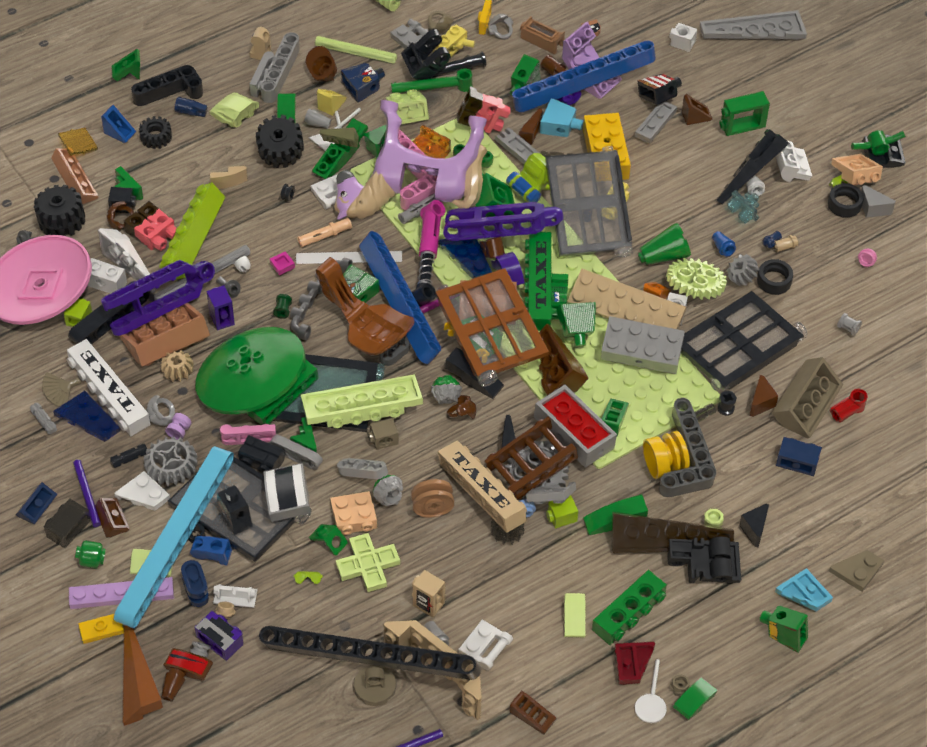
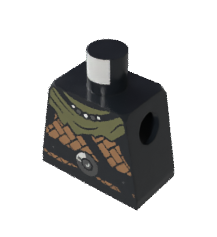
[217,485,253,535]

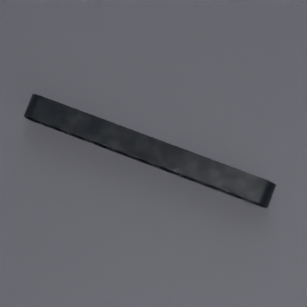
[259,626,481,680]

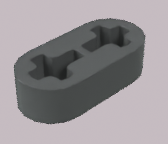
[379,336,410,366]

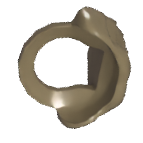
[428,11,453,34]

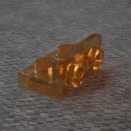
[412,125,451,158]

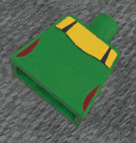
[759,606,808,653]

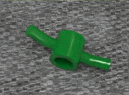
[851,130,906,155]

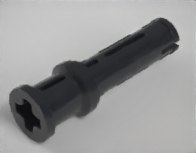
[436,51,487,76]

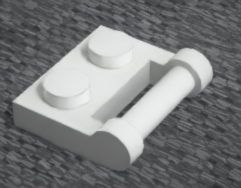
[311,174,338,209]
[458,620,513,670]

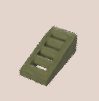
[320,128,359,147]

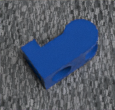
[190,536,232,565]

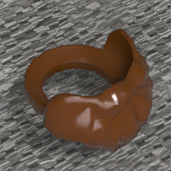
[107,201,135,232]
[447,395,477,419]

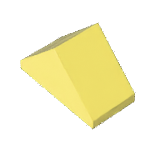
[317,89,347,116]

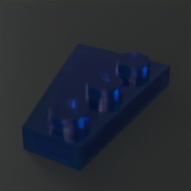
[439,239,492,279]
[53,390,120,442]

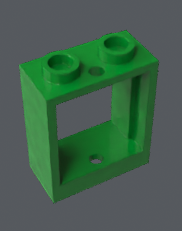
[719,91,770,136]

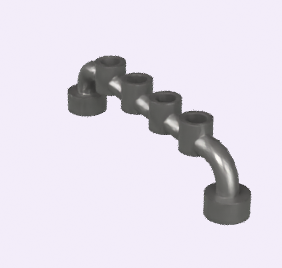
[290,257,353,340]

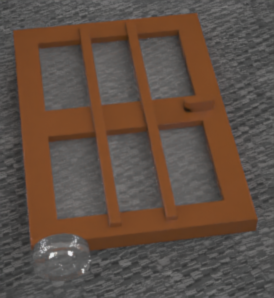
[436,268,549,386]

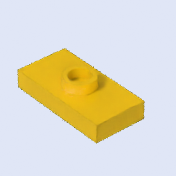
[478,0,492,35]
[78,614,124,644]

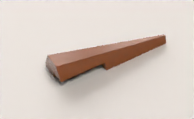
[123,625,163,726]

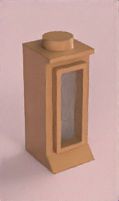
[520,16,565,55]

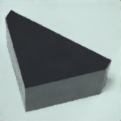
[739,504,769,548]

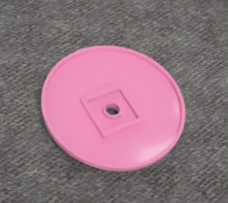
[0,235,92,325]

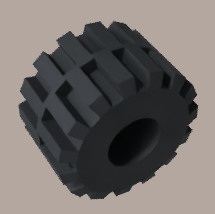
[255,115,304,168]
[34,185,86,236]

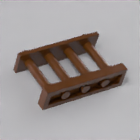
[484,416,578,500]

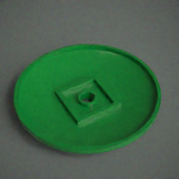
[195,327,305,415]

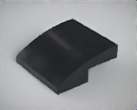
[862,134,906,168]

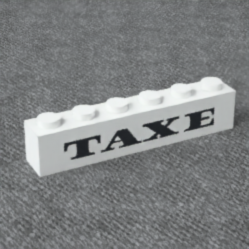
[67,339,150,436]

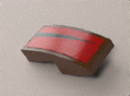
[163,648,213,680]

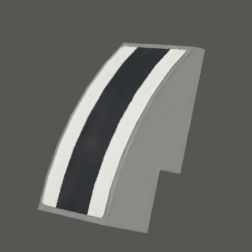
[264,463,311,522]

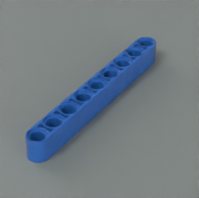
[512,41,656,112]
[359,231,441,364]

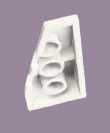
[98,228,155,293]

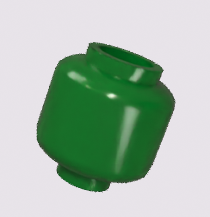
[75,540,106,569]

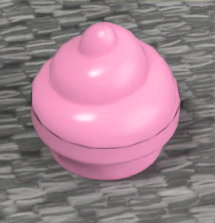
[858,248,877,267]

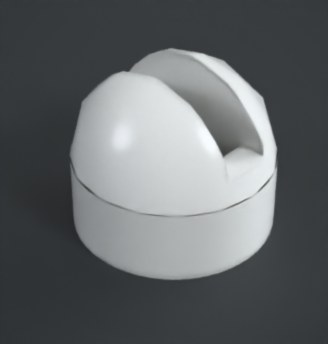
[234,256,251,273]

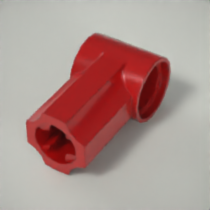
[830,389,868,423]

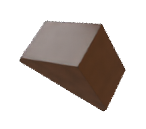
[682,94,713,125]
[749,375,779,417]

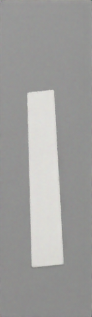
[296,251,402,264]

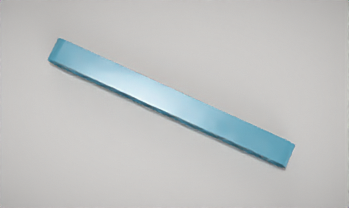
[114,446,234,628]

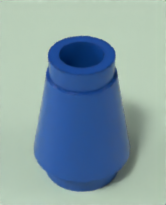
[712,231,736,256]

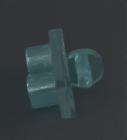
[727,190,760,224]

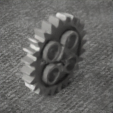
[505,441,569,502]

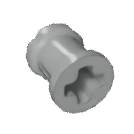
[837,313,862,336]

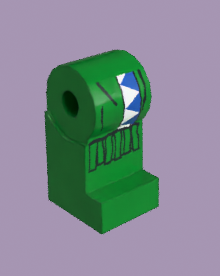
[551,273,569,308]

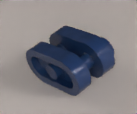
[181,560,209,607]

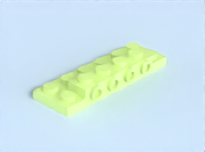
[301,374,423,428]

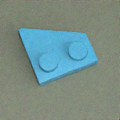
[775,568,833,611]

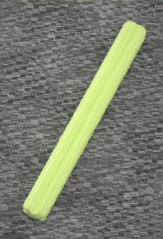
[315,36,397,64]

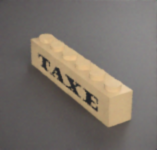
[438,440,527,533]

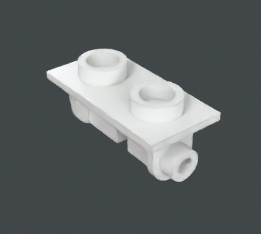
[213,584,257,608]

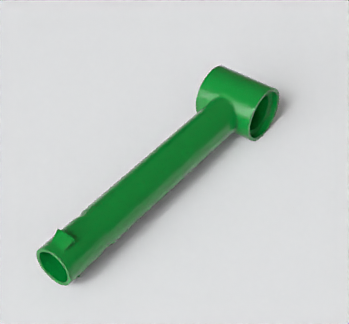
[391,69,473,93]

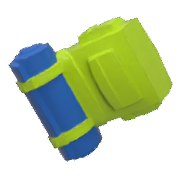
[506,153,550,202]

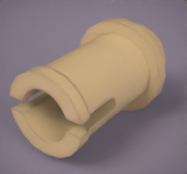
[774,235,798,252]

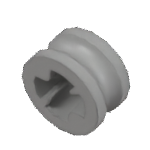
[190,641,211,657]

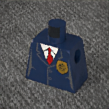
[341,63,385,103]

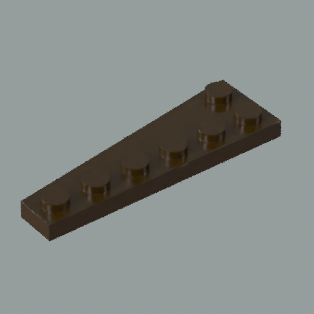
[612,512,734,553]

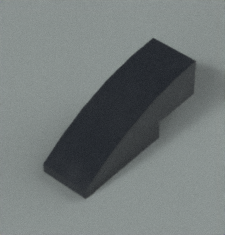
[445,347,504,399]

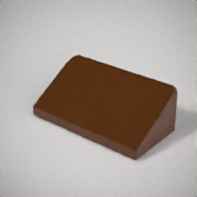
[95,498,130,538]

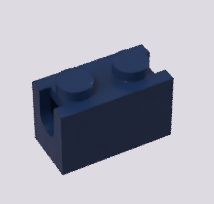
[776,437,822,476]

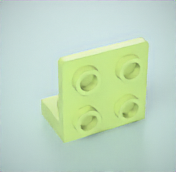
[386,90,429,124]

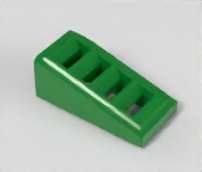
[601,398,629,436]

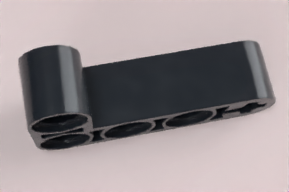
[131,65,203,106]

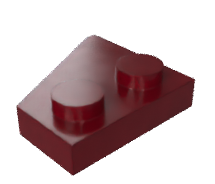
[614,641,655,685]

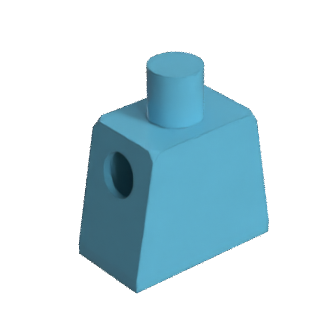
[540,98,583,137]

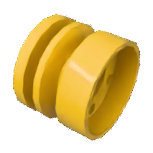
[643,430,690,479]

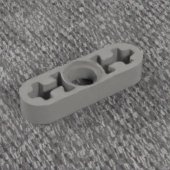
[269,435,323,470]
[337,458,388,479]

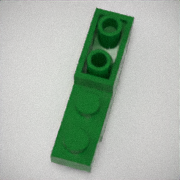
[312,118,369,179]

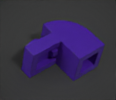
[491,252,525,285]

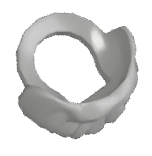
[488,14,513,40]
[146,395,175,426]

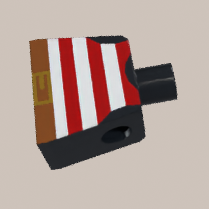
[637,74,682,105]

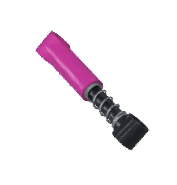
[412,200,445,307]

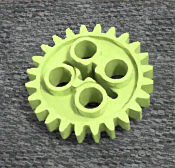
[666,258,727,300]

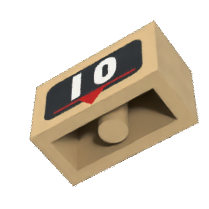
[412,570,445,618]

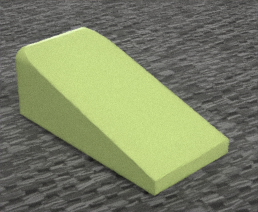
[564,593,585,637]

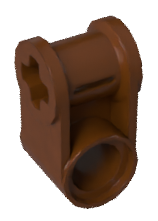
[480,237,505,259]

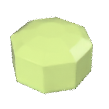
[704,509,724,527]

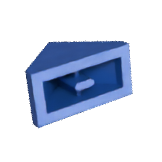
[101,105,136,143]

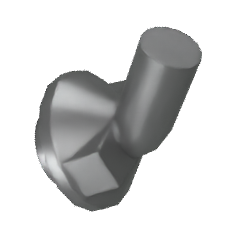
[216,276,241,298]

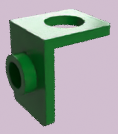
[309,524,348,555]

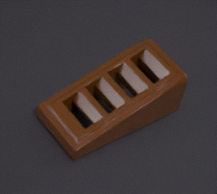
[519,108,543,145]
[509,690,557,735]

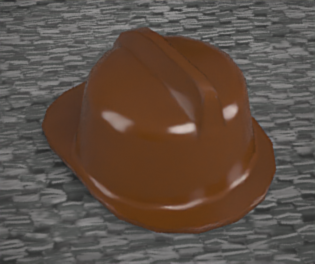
[305,46,337,81]

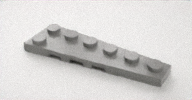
[699,10,807,40]

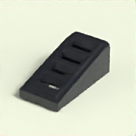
[501,414,516,458]

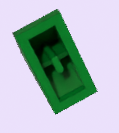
[364,125,387,158]

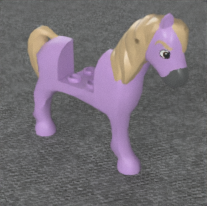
[334,100,487,220]

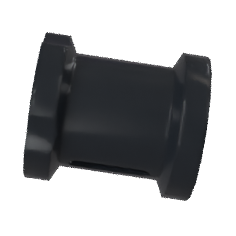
[717,391,737,416]

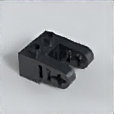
[401,29,451,80]

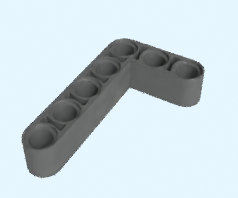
[659,398,716,497]

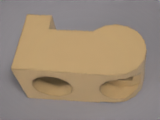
[250,27,271,60]

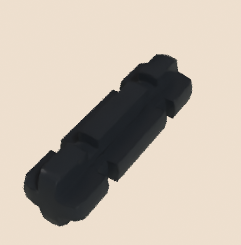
[110,443,147,468]

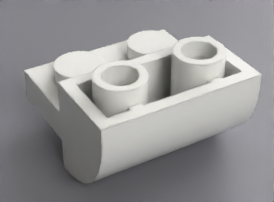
[776,141,812,182]

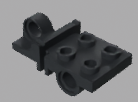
[667,537,741,583]

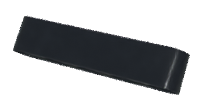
[68,281,150,344]

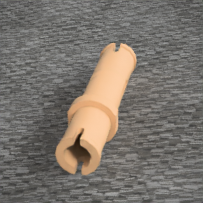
[297,217,352,248]

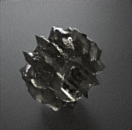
[491,520,525,545]

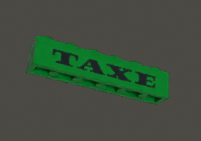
[524,232,552,331]

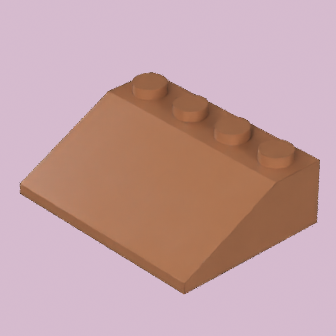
[119,303,210,366]

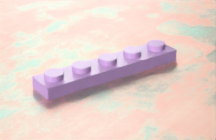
[69,577,174,609]

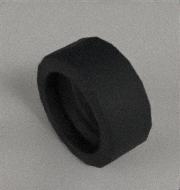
[828,183,864,218]
[757,259,793,295]

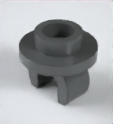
[16,230,36,245]

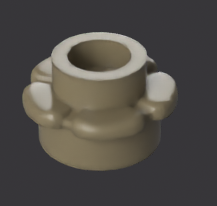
[670,674,691,695]

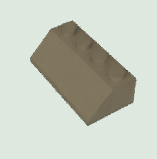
[772,357,843,438]

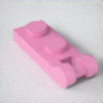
[220,424,276,445]

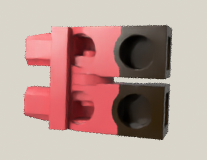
[457,87,510,133]
[124,201,177,251]

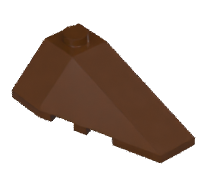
[539,324,589,396]

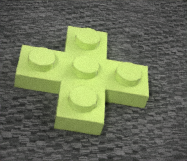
[336,533,400,592]

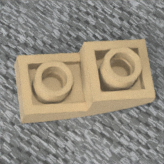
[210,166,248,189]

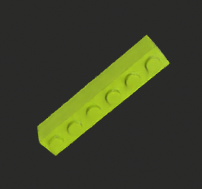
[159,183,225,280]

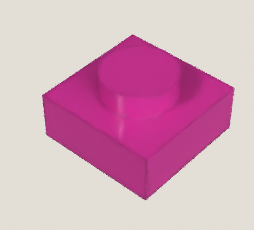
[270,251,295,275]

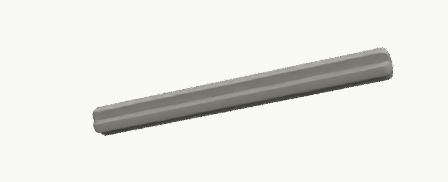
[154,245,250,300]

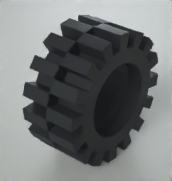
[139,116,172,149]

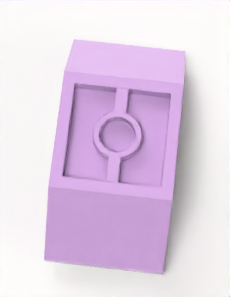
[562,22,622,99]

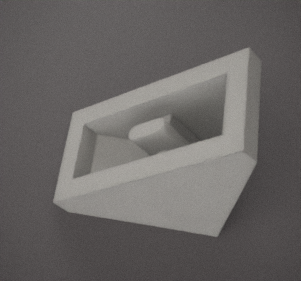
[862,185,896,218]

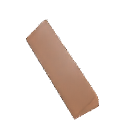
[52,148,99,204]

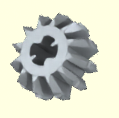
[727,254,759,286]

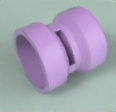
[165,413,192,440]

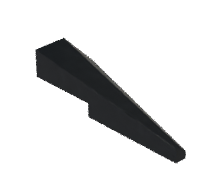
[716,129,790,204]

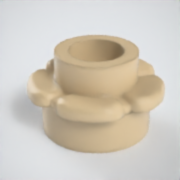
[215,601,236,619]

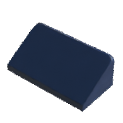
[15,482,57,524]

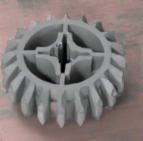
[144,436,198,486]

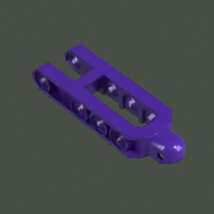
[443,202,564,241]
[101,260,215,336]

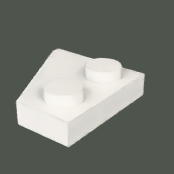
[114,471,170,511]

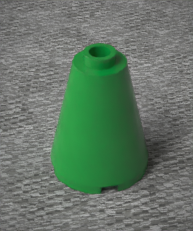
[637,223,691,265]

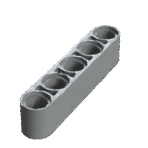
[261,32,300,103]

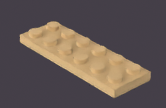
[567,269,686,329]

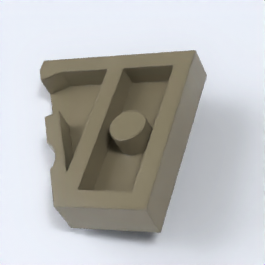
[829,550,884,592]

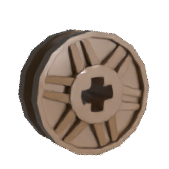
[411,479,455,518]

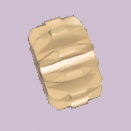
[161,350,194,382]

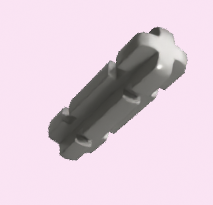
[30,403,57,435]

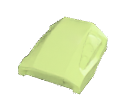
[210,92,259,128]

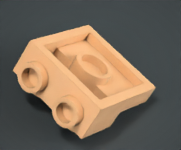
[831,154,883,186]
[330,491,377,535]

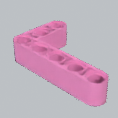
[398,129,437,210]

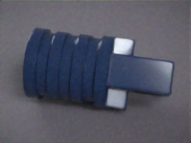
[174,96,207,117]

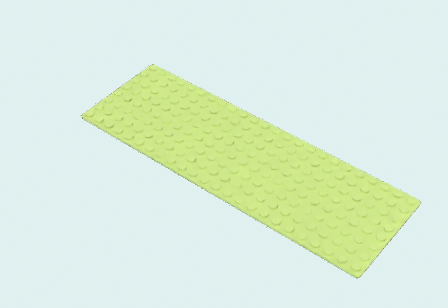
[350,118,720,469]

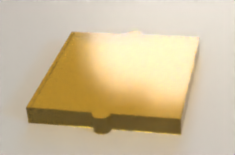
[58,128,98,156]

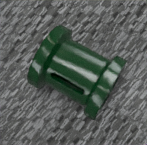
[273,294,292,319]

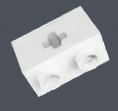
[87,258,127,294]

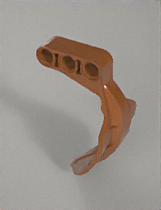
[315,257,415,355]

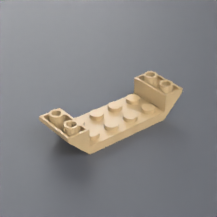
[383,620,482,720]

